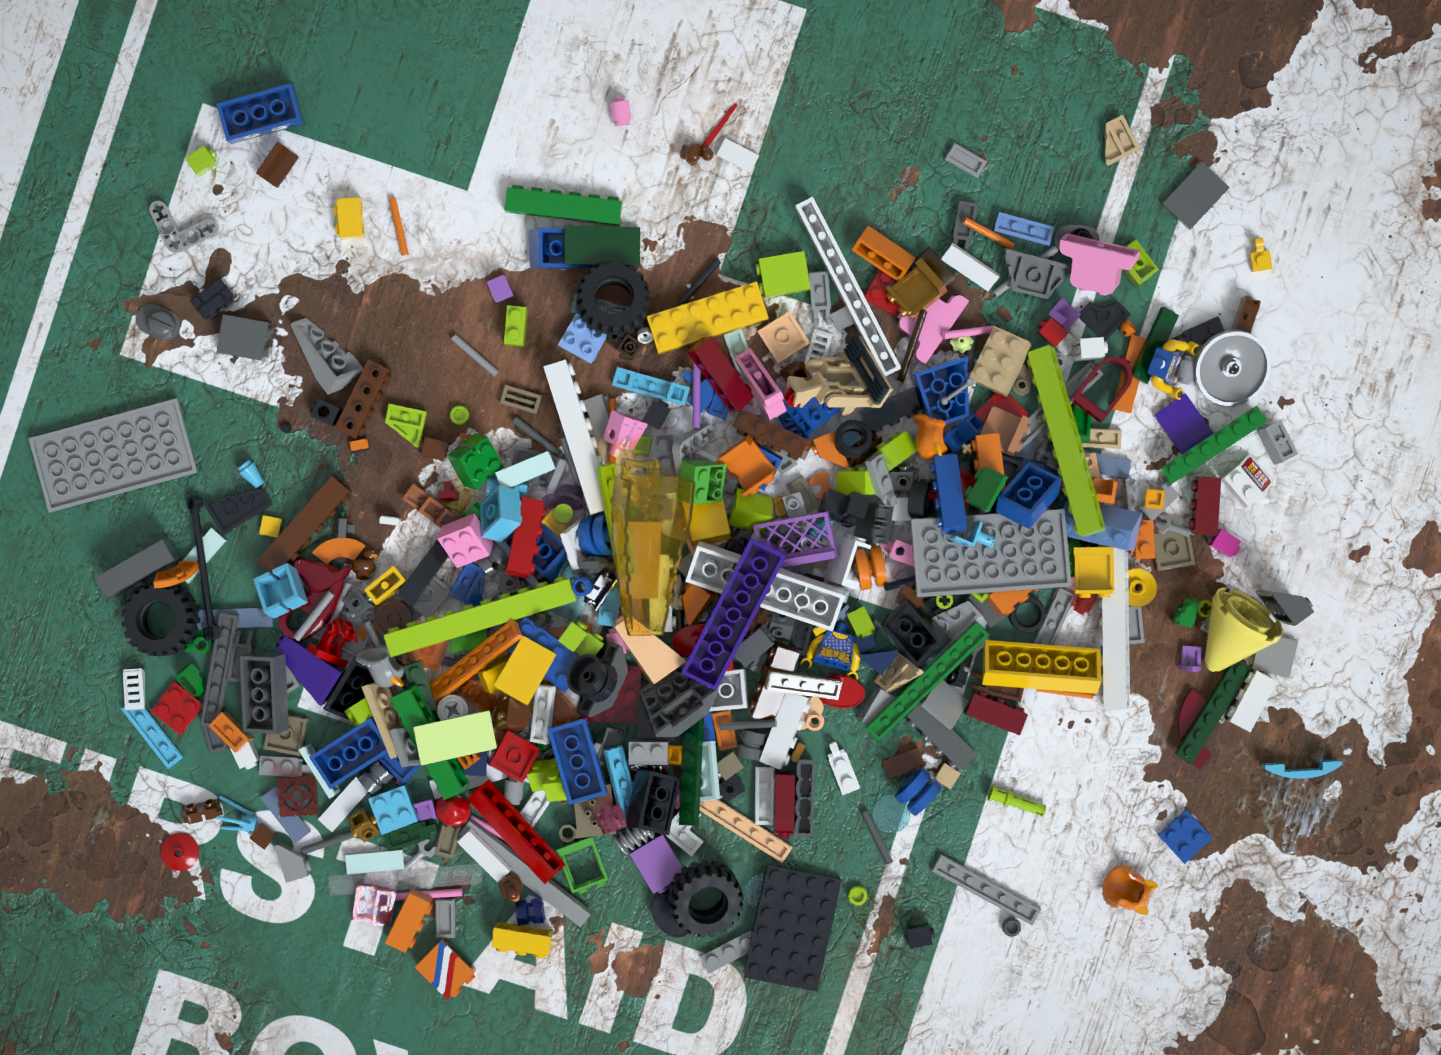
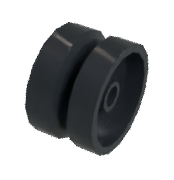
[567,654,617,703]

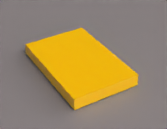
[493,636,557,706]

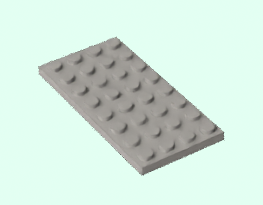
[28,398,199,513]
[910,509,1071,598]

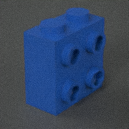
[785,397,840,437]

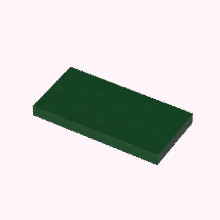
[564,225,640,266]

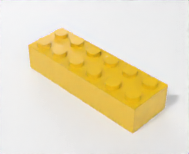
[647,282,769,354]
[982,640,1101,694]

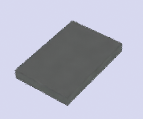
[1162,161,1230,230]

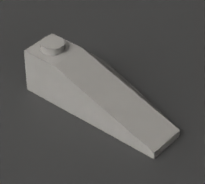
[291,318,363,394]

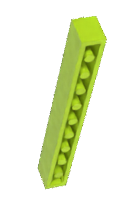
[1027,345,1106,537]
[384,576,577,657]

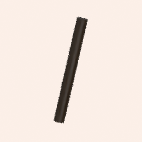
[897,309,928,382]

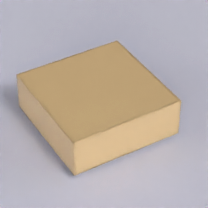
[934,763,961,789]

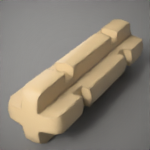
[961,443,973,458]

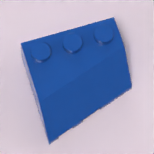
[910,356,969,424]

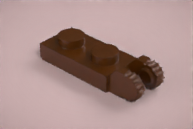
[969,672,1024,702]

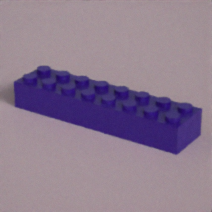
[681,533,787,690]

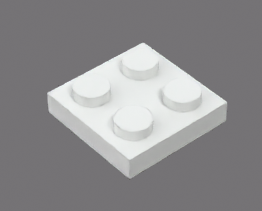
[560,519,588,570]

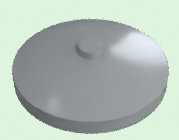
[1194,330,1271,406]

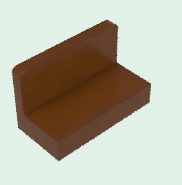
[256,142,299,188]

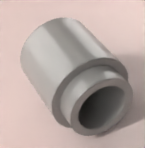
[1175,355,1196,385]
[503,777,524,805]

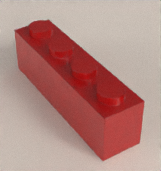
[505,496,547,579]

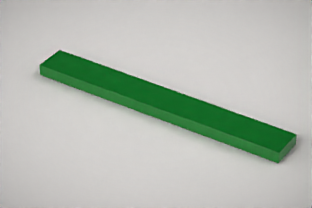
[865,621,989,742]

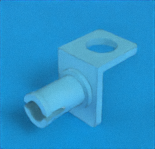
[949,521,996,548]

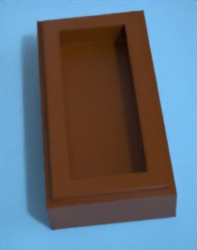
[882,747,925,779]

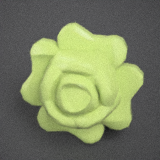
[950,336,974,354]

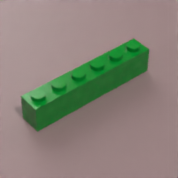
[505,185,623,226]
[1157,406,1268,487]
[390,684,470,800]

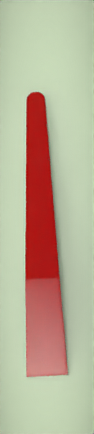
[701,103,738,149]

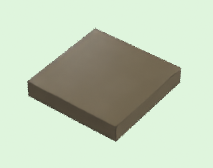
[1154,527,1195,571]
[263,714,309,756]

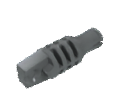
[579,556,615,574]

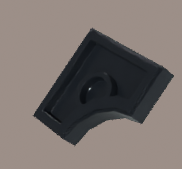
[1078,301,1131,342]

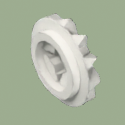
[437,695,468,720]

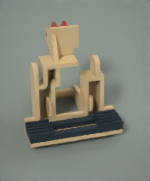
[784,336,893,417]

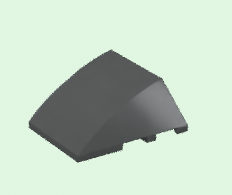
[639,670,718,737]

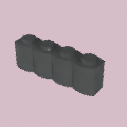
[794,758,816,837]

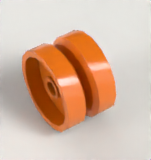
[854,545,888,591]

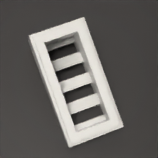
[804,329,833,365]
[123,668,145,710]

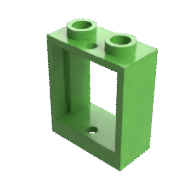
[556,836,609,894]

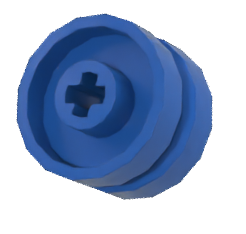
[578,513,613,556]
[894,767,943,816]

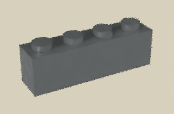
[906,700,977,770]

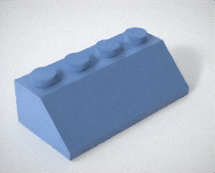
[1062,499,1142,551]

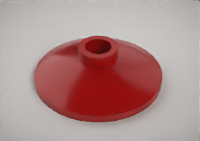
[161,833,199,871]

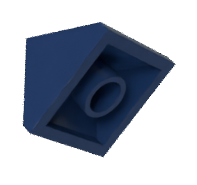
[859,648,899,676]

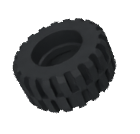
[576,260,650,338]
[121,583,200,656]
[667,860,744,938]

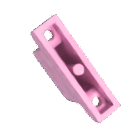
[1059,233,1140,295]
[897,295,969,365]
[734,348,787,420]

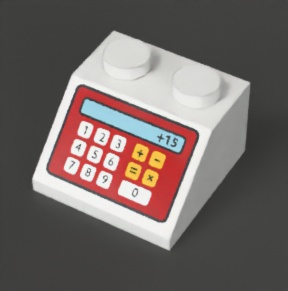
[1220,453,1274,507]

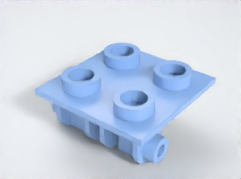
[558,313,607,364]

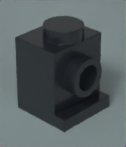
[719,774,746,802]

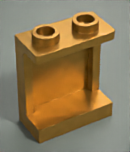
[885,258,948,321]

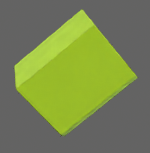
[1122,239,1159,287]
[727,488,773,535]

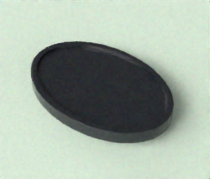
[651,893,688,938]

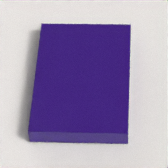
[1153,393,1214,455]

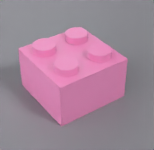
[437,513,494,568]

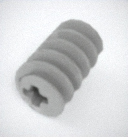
[613,827,656,855]

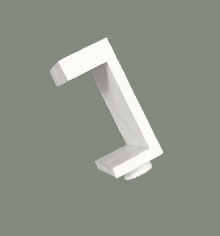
[824,533,871,590]

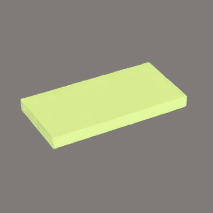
[413,710,497,765]

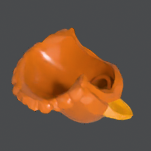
[913,413,948,460]
[1102,865,1158,915]

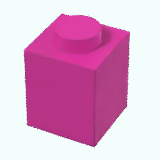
[1208,529,1241,558]

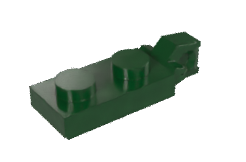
[384,821,439,851]

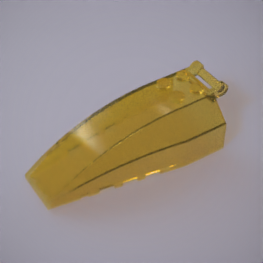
[611,458,696,636]

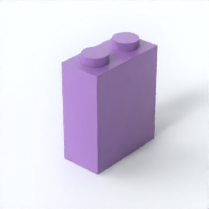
[630,834,684,894]

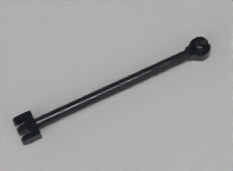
[187,495,221,641]

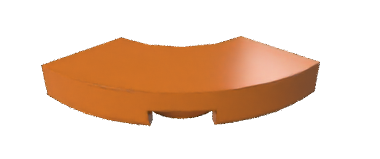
[312,538,366,564]
[153,561,199,588]

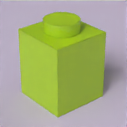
[185,145,219,177]
[847,606,875,639]
[344,697,373,727]

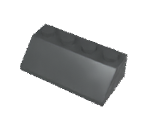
[1255,589,1314,626]

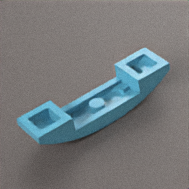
[612,367,690,406]
[1261,759,1342,779]

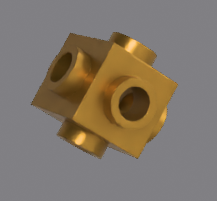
[347,808,380,843]

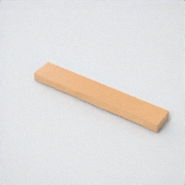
[700,799,793,863]

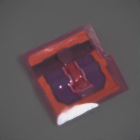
[351,882,396,926]

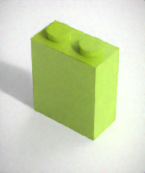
[755,251,811,298]

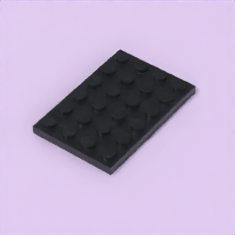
[742,864,842,992]

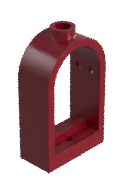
[1070,356,1132,423]
[774,771,795,839]

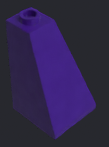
[275,635,346,706]

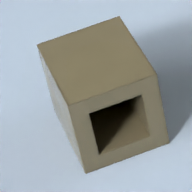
[717,750,744,781]

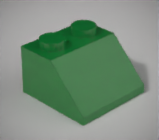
[964,466,1008,512]

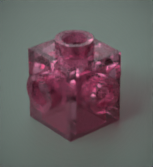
[595,803,627,835]

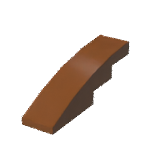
[401,482,461,528]

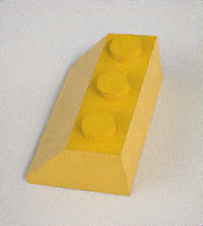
[492,922,554,958]

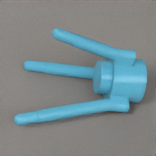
[216,796,258,832]

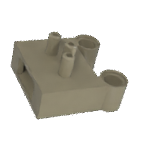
[558,782,617,842]

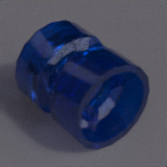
[515,898,545,926]

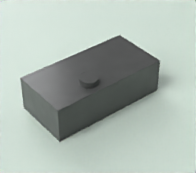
[95,539,182,598]
[240,652,289,734]

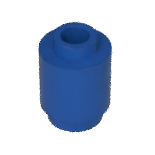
[572,576,594,596]

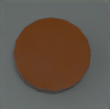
[374,600,413,636]

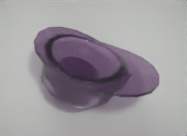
[542,484,586,510]

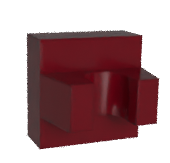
[438,481,459,502]

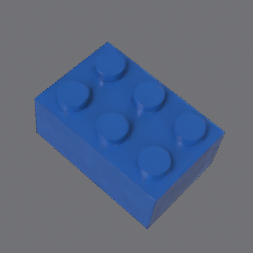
[996,462,1062,529]

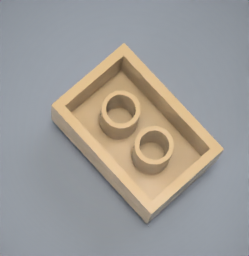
[969,326,1032,397]

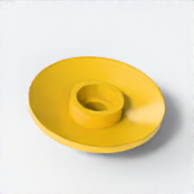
[1128,569,1157,607]

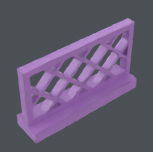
[753,511,839,568]

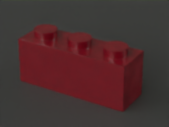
[1188,476,1221,535]
[964,690,1028,736]

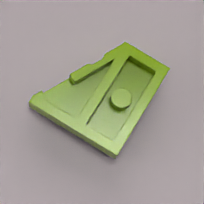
[385,404,427,448]

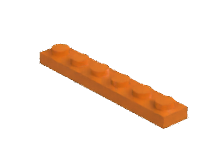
[429,620,523,702]

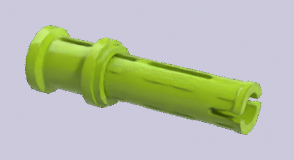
[987,784,1047,817]

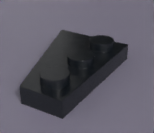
[203,488,273,535]

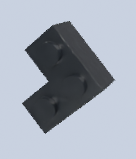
[818,489,870,528]

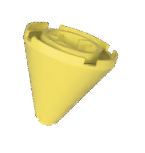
[1204,588,1284,672]

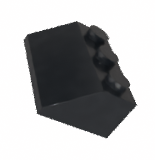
[858,387,921,434]
[323,656,375,720]
[625,769,681,836]

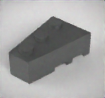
[640,434,678,496]

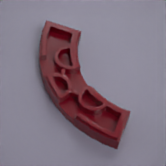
[1178,689,1212,770]

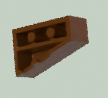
[492,691,531,733]

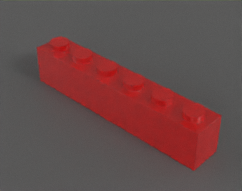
[467,779,566,885]

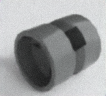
[476,542,508,578]
[736,729,766,761]
[358,759,394,795]

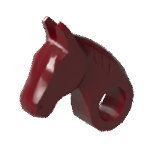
[279,558,352,640]

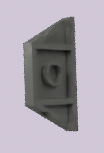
[1004,248,1072,299]

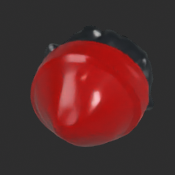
[435,794,472,829]

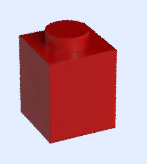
[1037,317,1069,347]

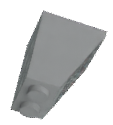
[629,738,668,776]

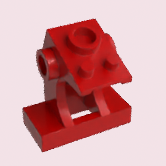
[306,617,359,668]

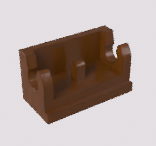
[1231,295,1261,333]

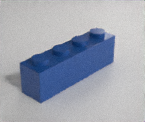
[929,454,967,535]

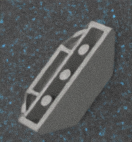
[577,642,628,717]

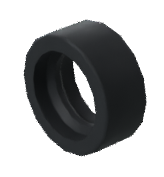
[834,420,872,458]
[908,481,931,519]
[1009,596,1046,632]

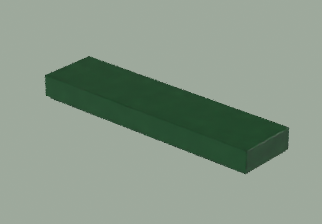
[1132,307,1179,384]

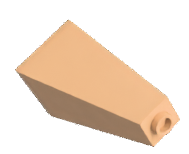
[612,615,686,684]

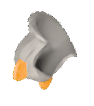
[356,645,404,688]

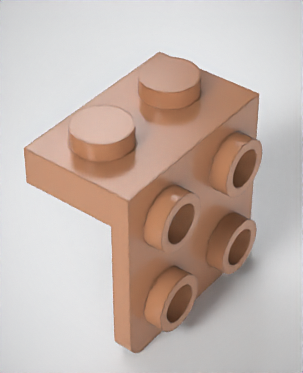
[980,407,1031,456]

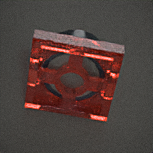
[277,776,319,818]

